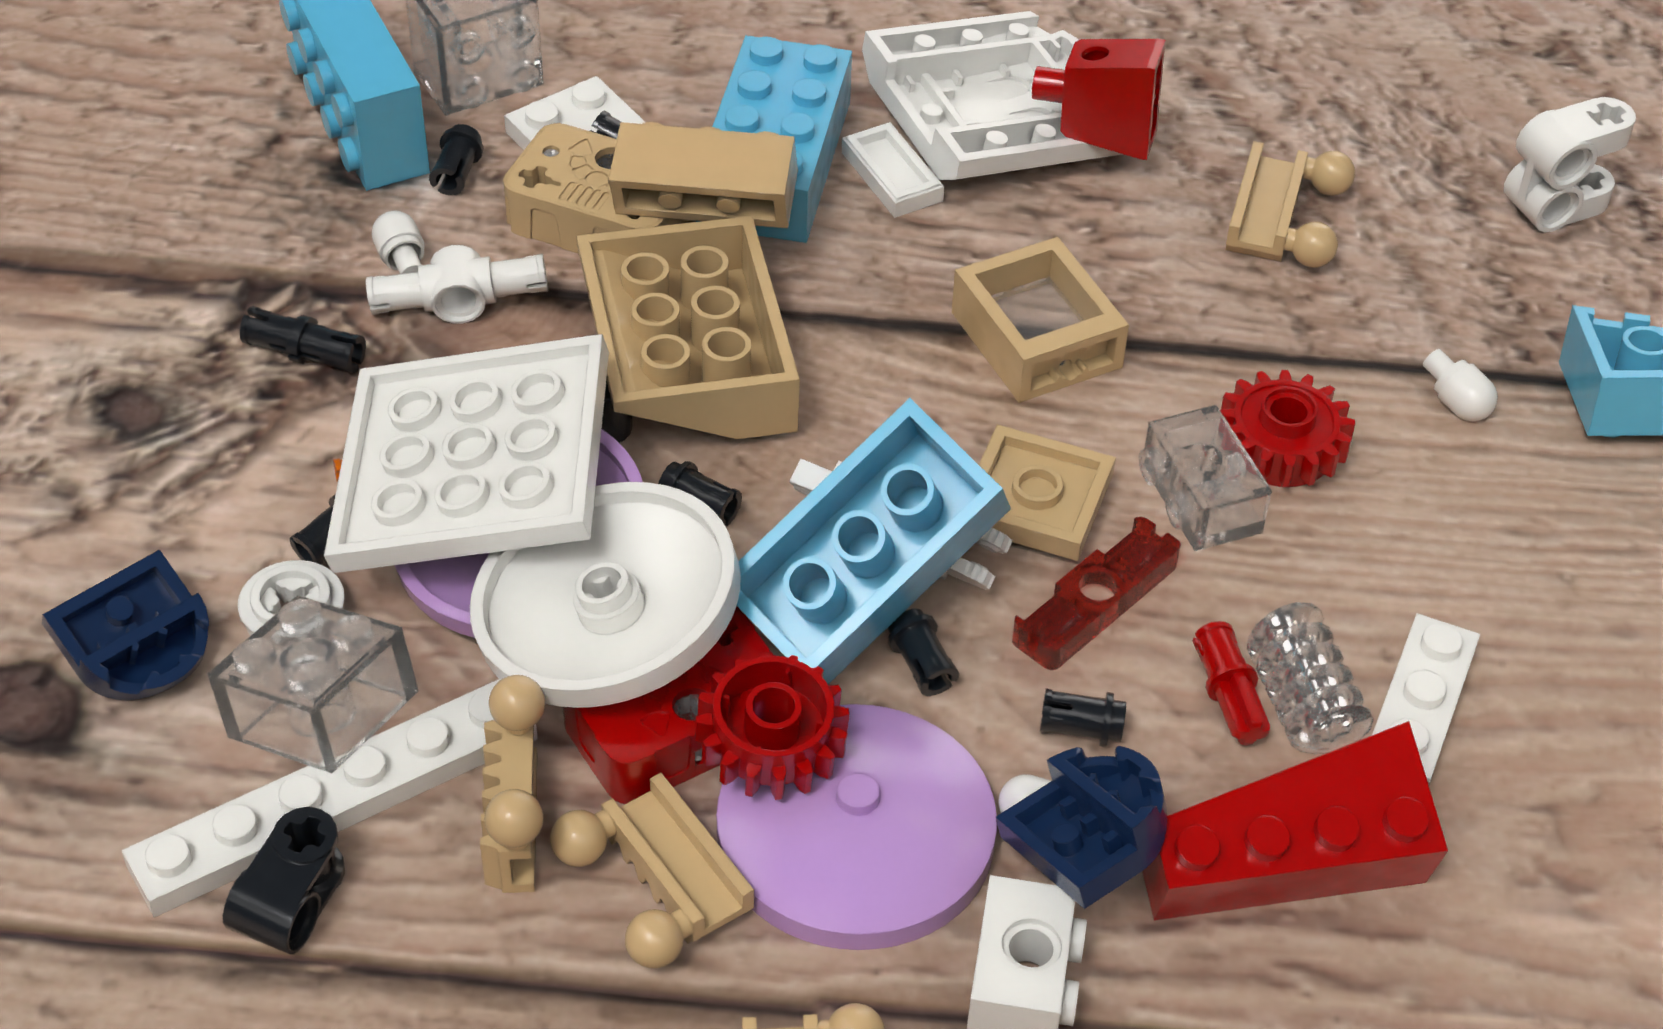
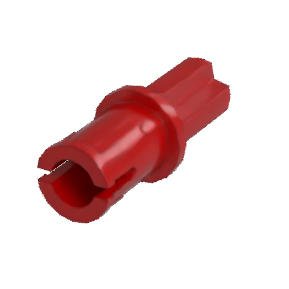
[1192,621,1270,746]

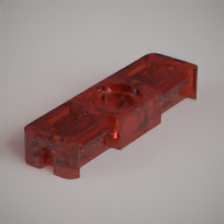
[1012,517,1181,670]

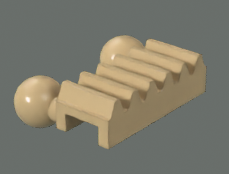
[1225,141,1355,268]
[480,675,545,893]
[550,773,754,969]

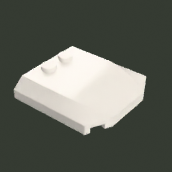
[862,11,1122,180]

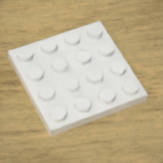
[324,334,609,573]

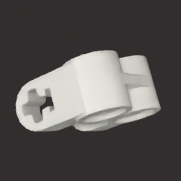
[1504,97,1636,233]

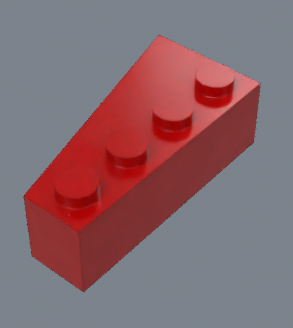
[1142,721,1448,921]

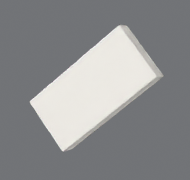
[842,122,944,218]

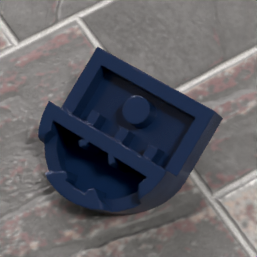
[42,549,209,700]
[995,746,1167,909]

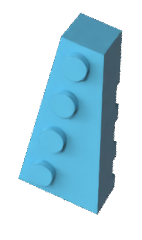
[1559,305,1663,438]

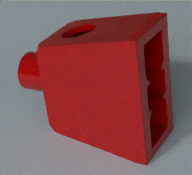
[1032,39,1166,160]

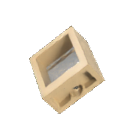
[951,237,1129,403]

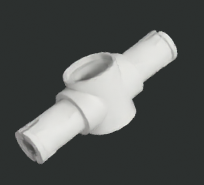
[366,245,548,324]

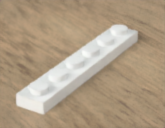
[121,679,538,918]

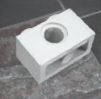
[967,875,1087,1029]

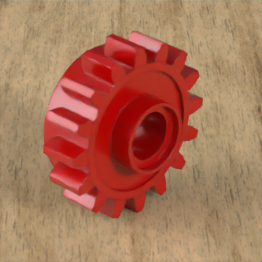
[1216,370,1355,487]
[695,652,850,800]

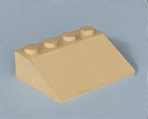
[576,216,800,439]

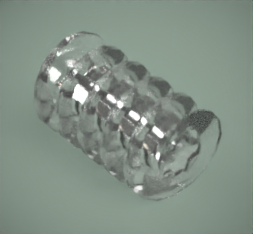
[1247,602,1374,755]

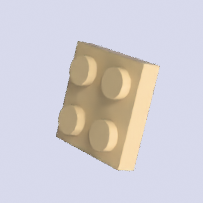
[979,424,1116,561]

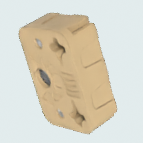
[503,123,693,254]

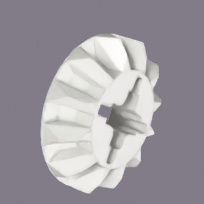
[238,560,345,649]

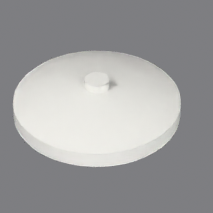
[470,482,741,708]

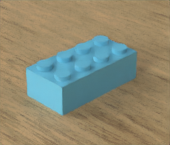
[279,0,430,191]
[696,35,852,243]
[736,398,1011,684]

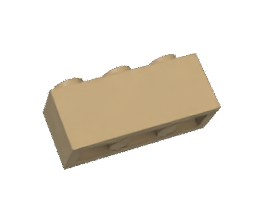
[608,122,798,228]

